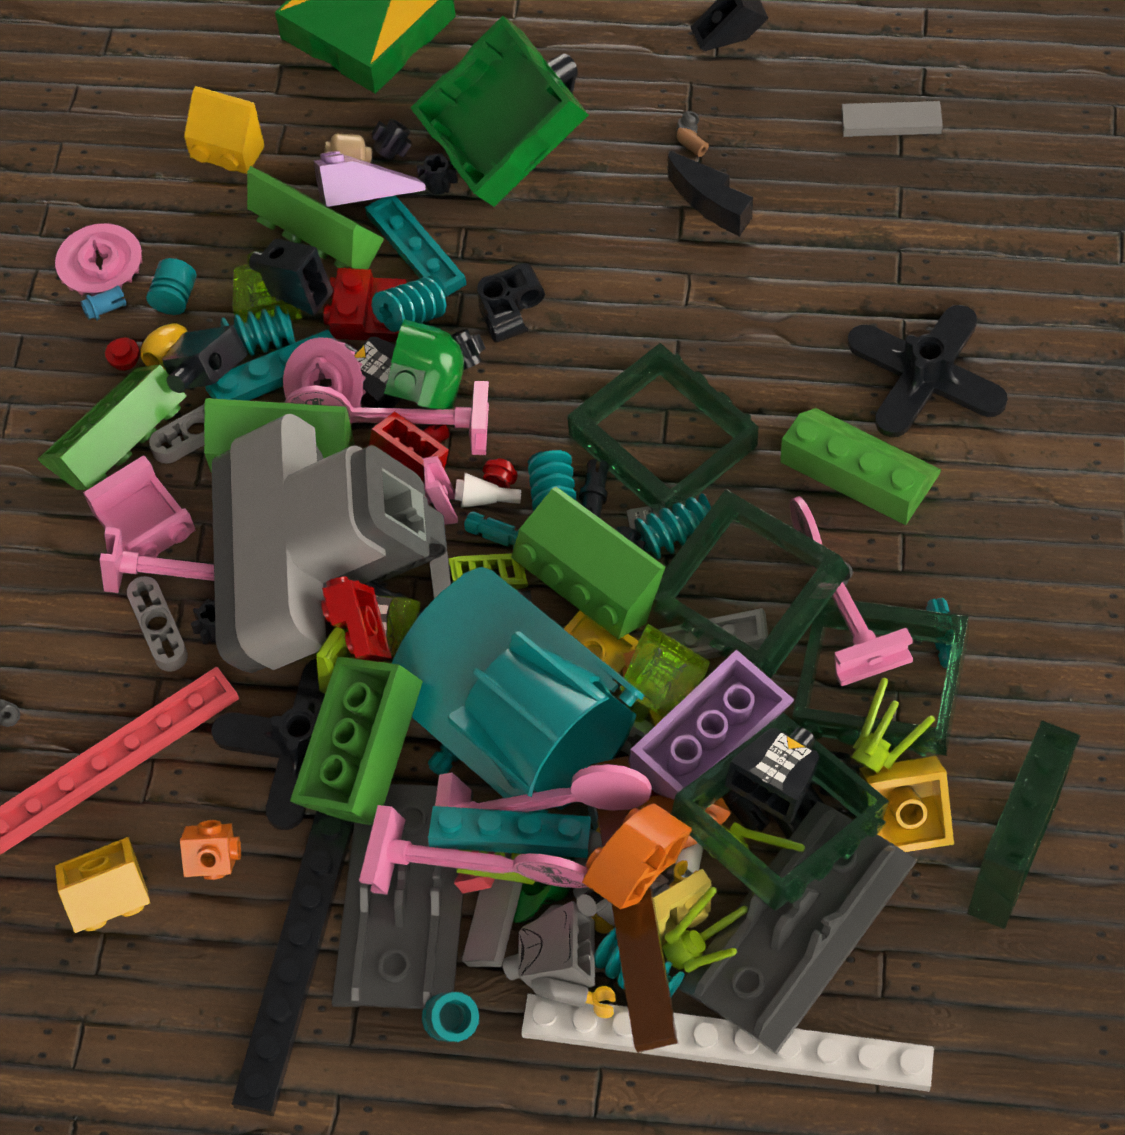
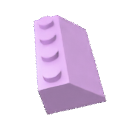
[629,650,794,804]

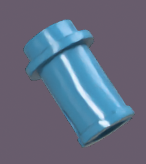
[80,285,127,320]

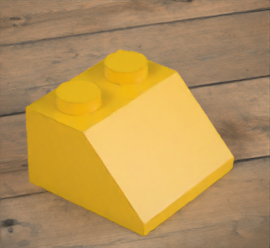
[184,86,265,174]
[859,756,954,852]
[55,837,150,933]

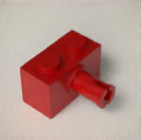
[369,411,450,483]

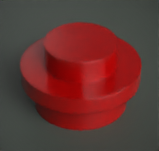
[105,338,140,371]
[483,458,518,488]

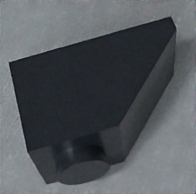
[690,0,769,51]

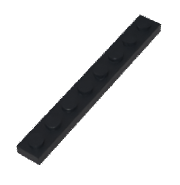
[232,811,355,1116]

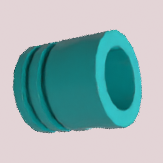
[146,258,197,315]
[422,992,479,1042]

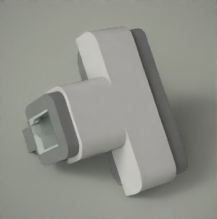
[212,414,447,673]

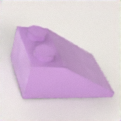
[313,151,426,207]

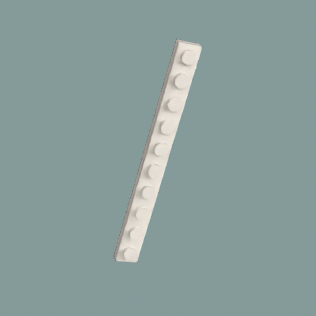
[521,994,934,1091]

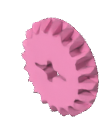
[55,224,143,296]
[283,338,366,407]

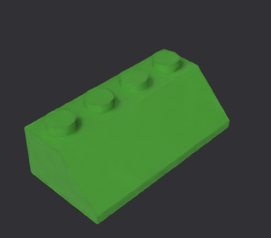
[247,166,384,269]
[38,365,187,490]
[204,398,355,473]
[780,408,941,525]
[511,486,665,639]
[290,657,423,826]

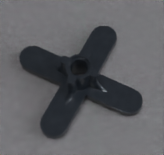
[848,305,1008,437]
[211,658,325,830]

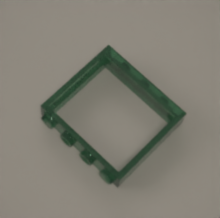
[567,343,759,515]
[653,489,850,679]
[792,596,969,757]
[671,713,889,911]
[967,720,1081,929]

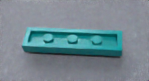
[365,195,467,297]
[205,329,335,401]
[428,806,591,858]

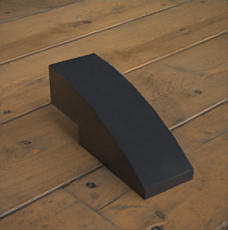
[668,151,753,237]

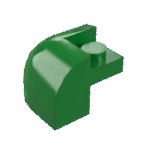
[384,319,464,410]

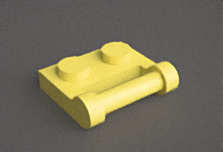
[654,869,711,949]

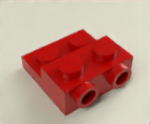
[324,268,407,342]
[321,576,392,662]

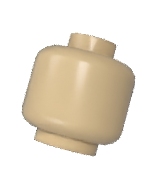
[324,134,372,163]

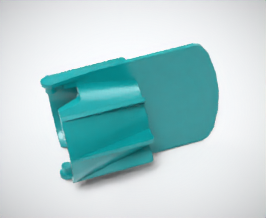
[391,567,645,813]

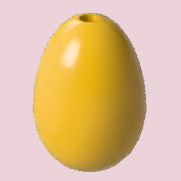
[140,323,188,371]

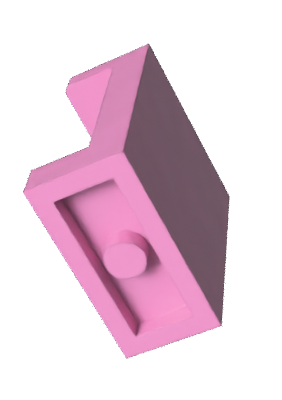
[83,455,196,557]

